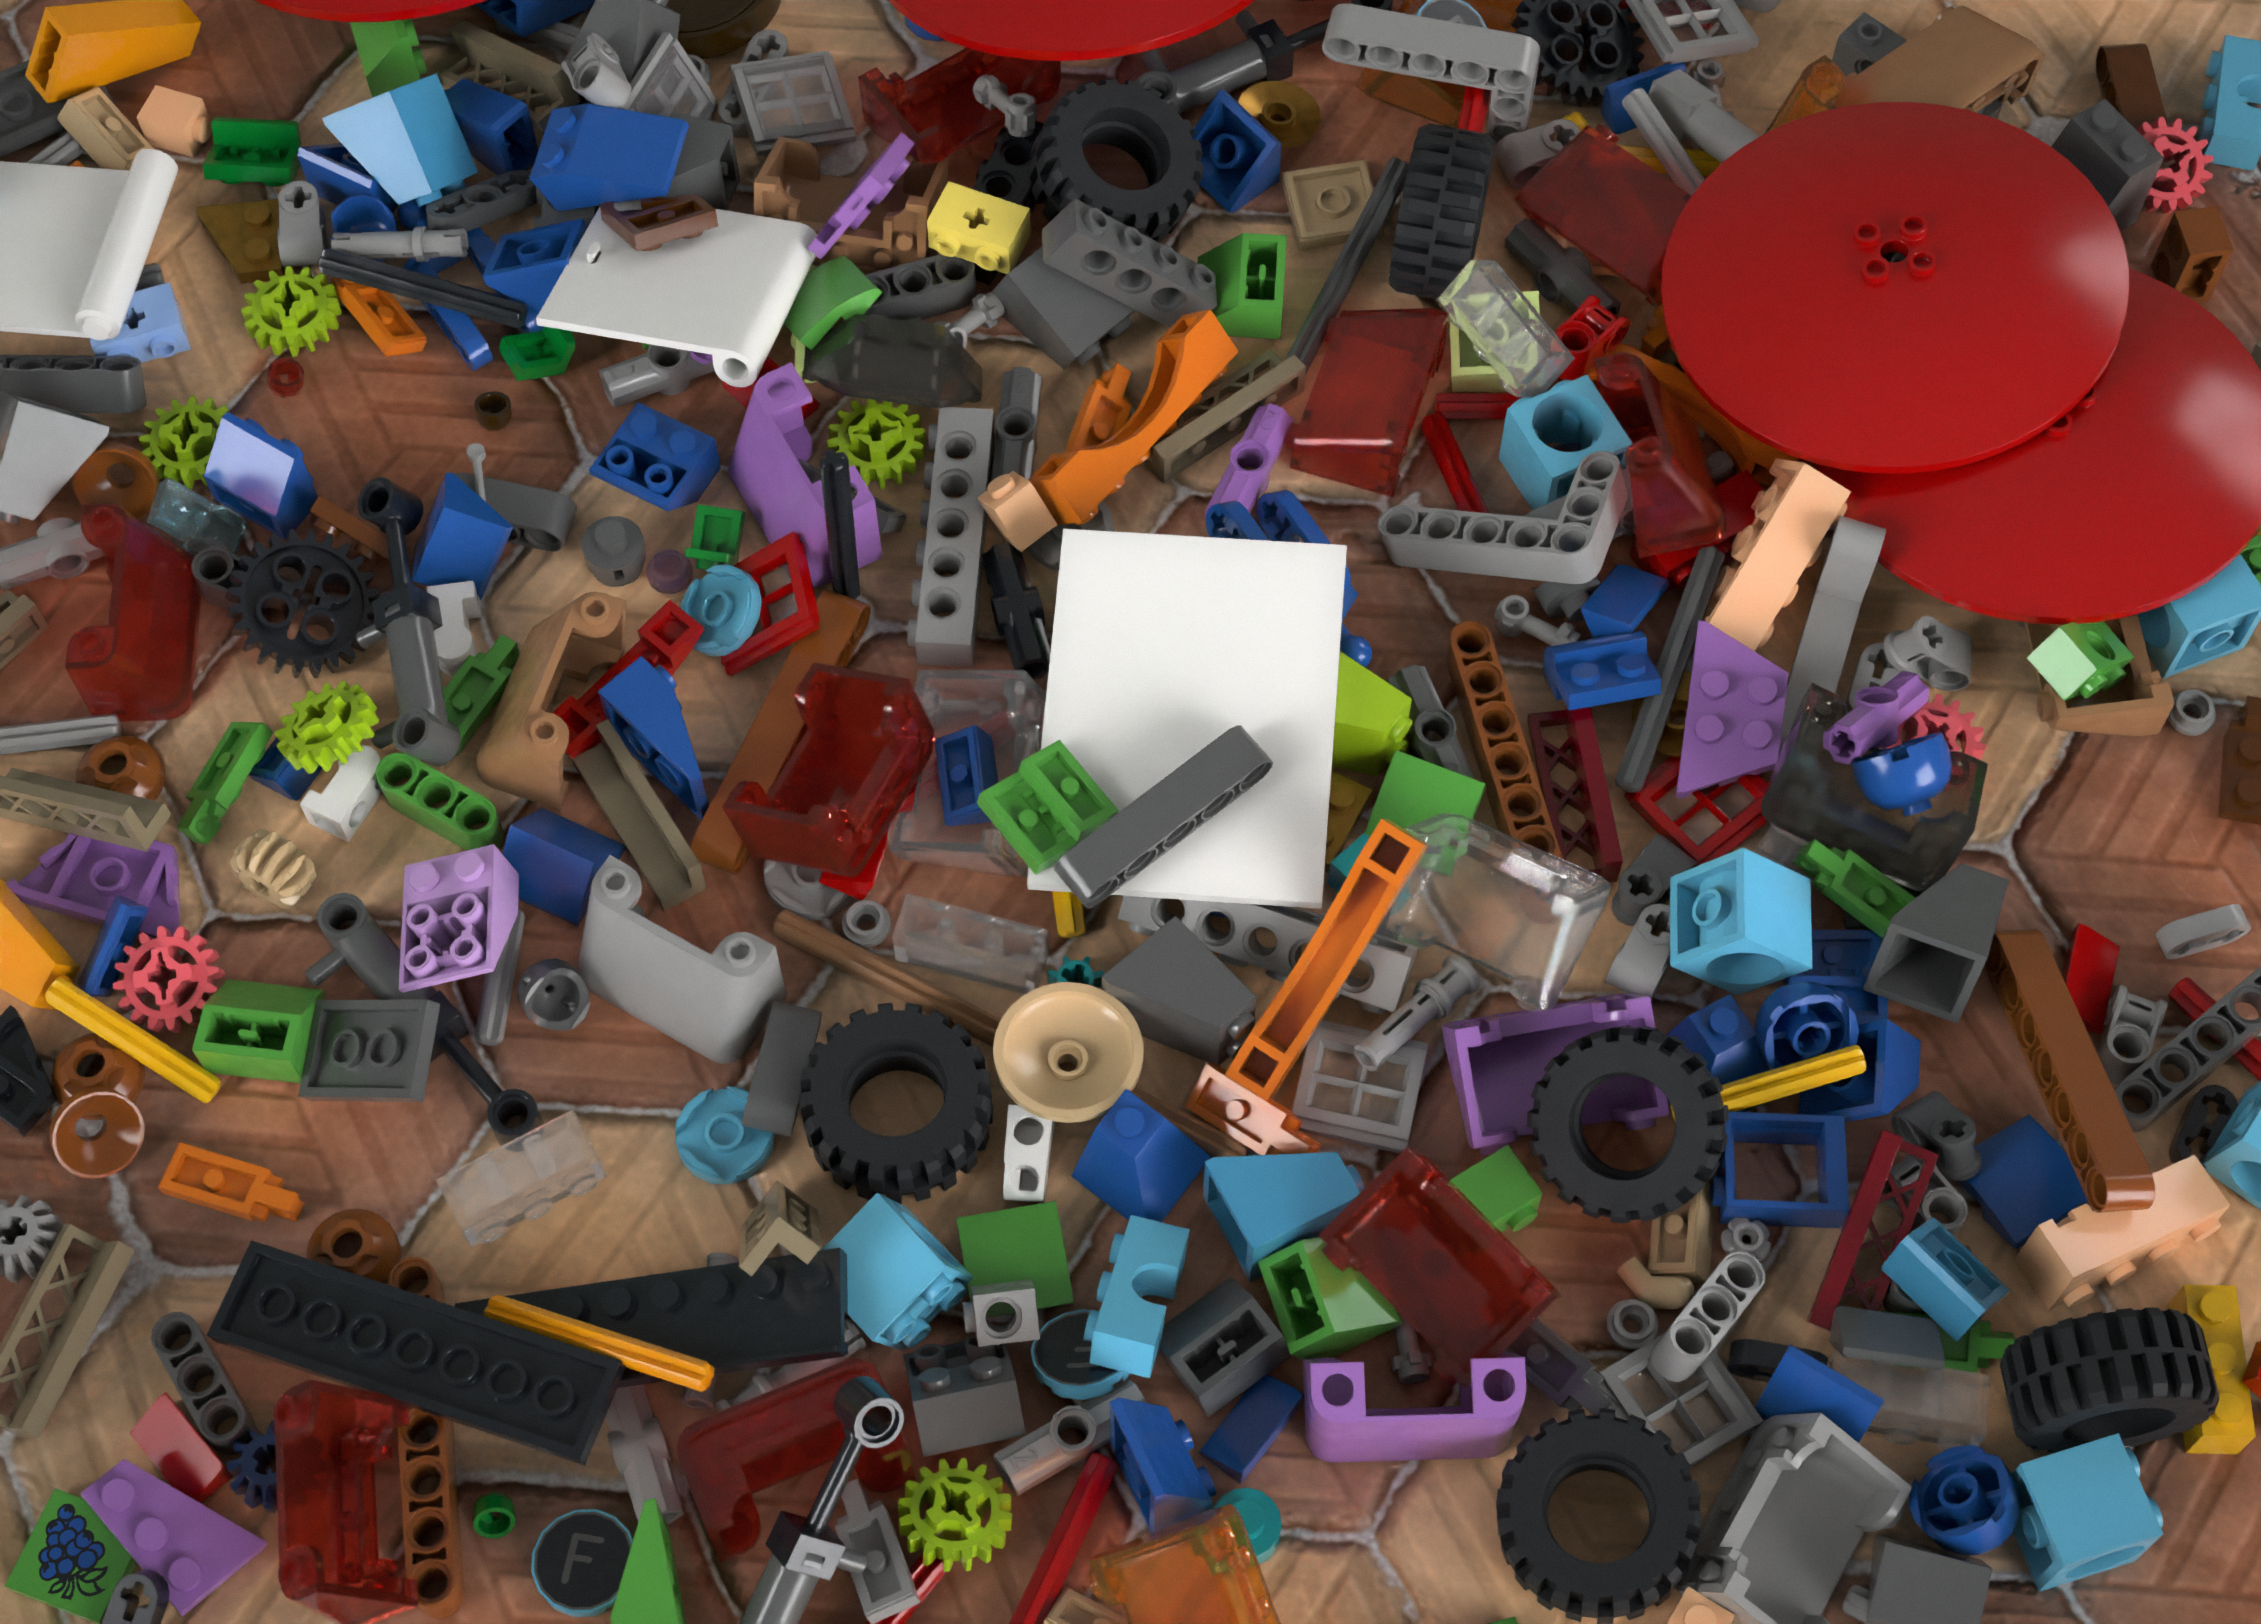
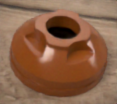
[73,443,160,523]
[76,735,165,800]
[51,1033,145,1120]
[49,1087,145,1179]
[307,1208,401,1284]

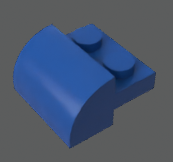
[1543,630,1661,711]

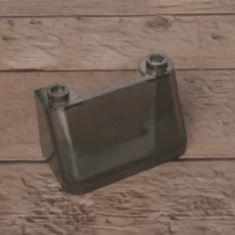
[1761,683,1988,891]

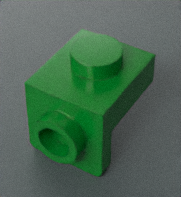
[498,326,575,381]
[684,504,746,571]

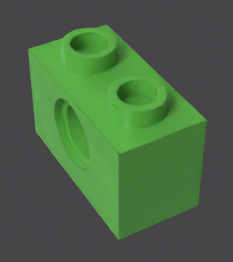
[2027,621,2134,701]

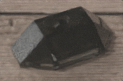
[802,314,982,408]

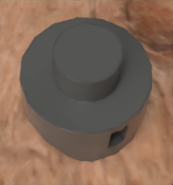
[582,516,646,587]
[1531,576,1601,623]
[518,958,590,1031]

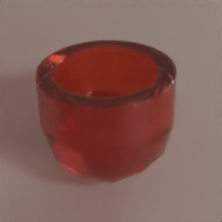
[267,358,304,398]

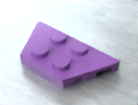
[807,132,915,259]
[1676,620,1789,798]
[6,834,181,939]

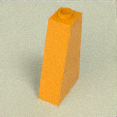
[25,0,202,103]
[0,878,80,1010]

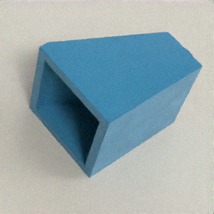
[322,73,478,207]
[1203,1152,1365,1282]

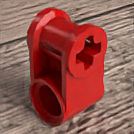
[1549,295,1631,380]

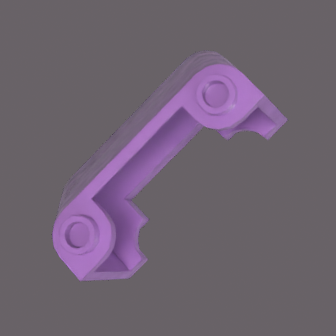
[1442,993,1670,1155]

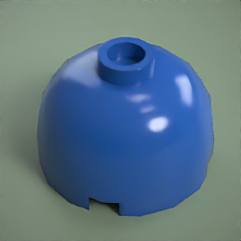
[1851,732,1952,816]
[1754,982,1859,1070]
[1909,1445,2021,1556]

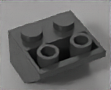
[655,114,740,210]
[1158,1277,1291,1417]
[903,1334,1026,1457]

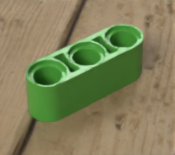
[376,753,504,851]

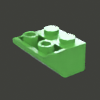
[350,19,427,98]
[1197,233,1287,339]
[192,979,325,1083]
[1258,1229,1404,1360]

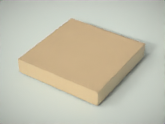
[1282,160,1385,250]

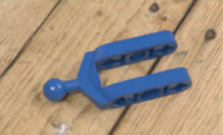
[397,199,544,371]
[1206,490,1373,667]

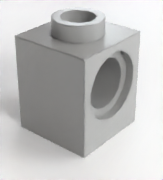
[962,1279,1040,1347]

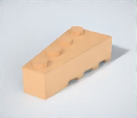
[1703,458,1851,652]
[2014,1154,2230,1311]

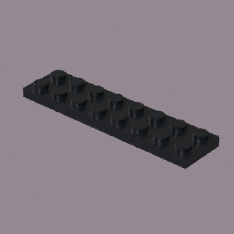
[207,1240,626,1466]

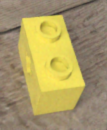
[927,181,1031,274]

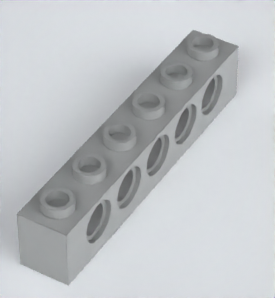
[908,406,995,668]
[1117,896,1418,1014]

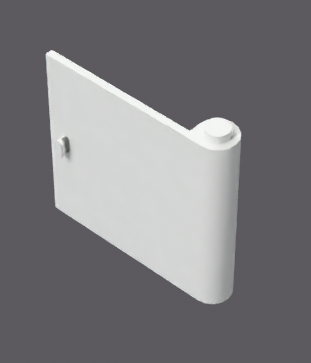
[0,149,178,340]
[536,199,817,387]

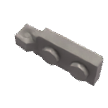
[835,1479,920,1624]

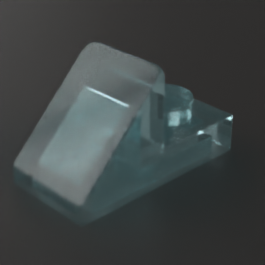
[146,478,247,557]

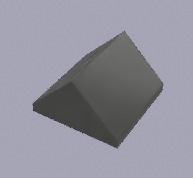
[1866,1533,1992,1624]

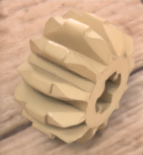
[229,829,317,909]

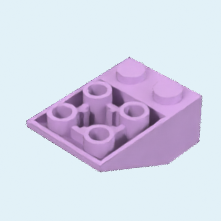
[399,844,519,993]

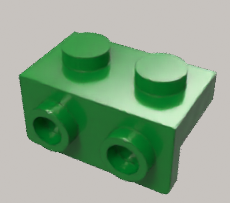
[202,117,302,187]

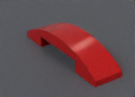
[552,600,704,759]

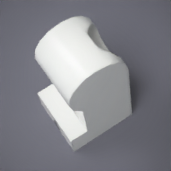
[427,581,482,677]
[300,745,382,842]
[1003,1104,1055,1203]

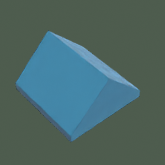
[1880,1217,2010,1343]

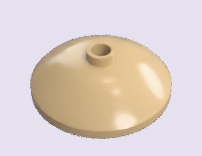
[993,982,1144,1123]

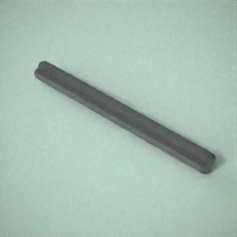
[1285,157,1409,375]
[1615,546,1725,793]

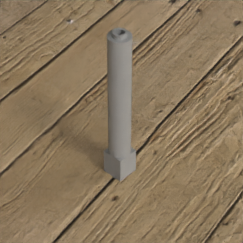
[1648,69,1906,262]

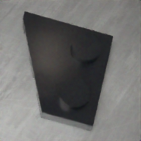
[0,1005,58,1137]

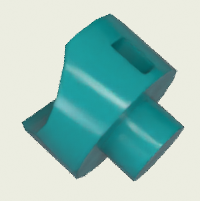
[1210,1487,1282,1565]

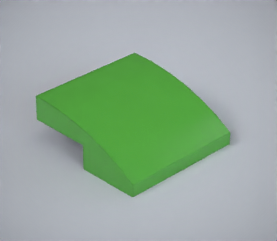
[784,255,882,350]
[977,740,1119,875]
[1365,750,1486,878]
[956,1201,1074,1318]

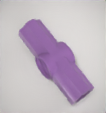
[1205,403,1294,519]
[1823,671,1929,765]

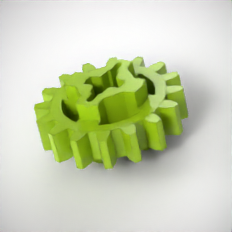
[241,266,342,357]
[827,395,926,489]
[139,396,229,490]
[275,681,379,774]
[898,1458,1012,1572]

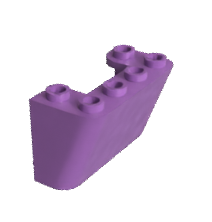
[728,362,882,589]
[1303,1352,1526,1463]

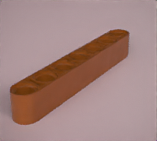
[691,589,871,875]
[1446,621,1571,926]
[1985,929,2155,1213]
[389,1257,464,1619]

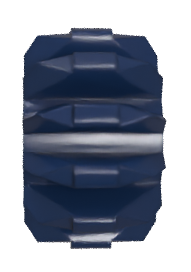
[226,1420,320,1513]

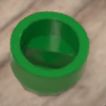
[472,1491,516,1538]

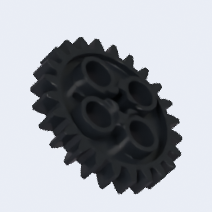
[1510,0,1645,107]
[225,529,381,678]

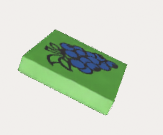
[5,1488,136,1624]

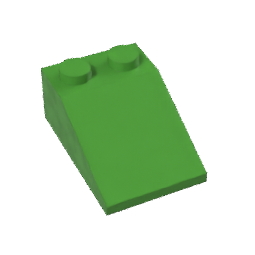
[610,1498,687,1624]

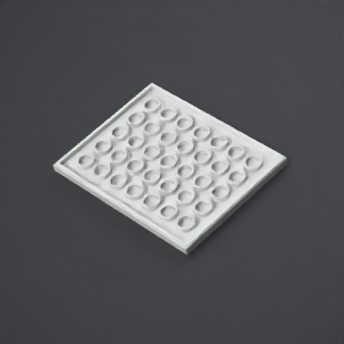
[1027,529,1347,909]

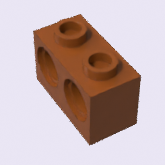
[2151,206,2234,303]

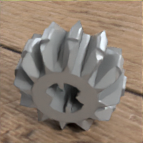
[0,1194,63,1284]

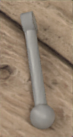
[466,443,486,502]

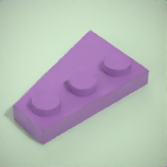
[80,1459,268,1617]

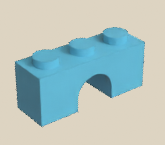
[2197,35,2261,171]
[1084,1215,1190,1378]

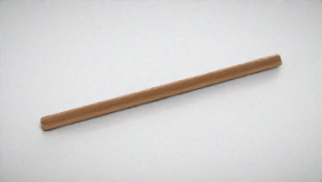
[772,910,1249,1158]

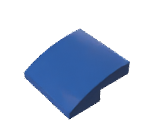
[1783,930,1889,1025]
[1957,1114,2089,1250]
[1754,1344,1884,1443]

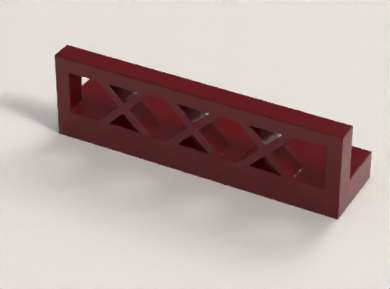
[1527,706,1623,887]
[1806,1130,1939,1332]

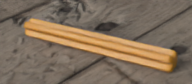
[484,1294,715,1392]

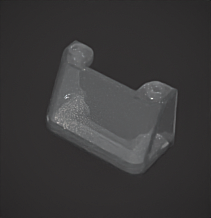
[888,670,1046,877]
[1375,813,1611,1012]

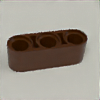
[2096,43,2168,129]

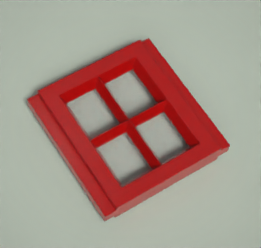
[720,531,821,677]
[1624,756,1787,866]

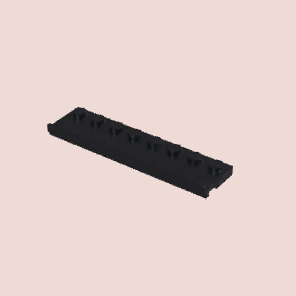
[455,1248,848,1388]

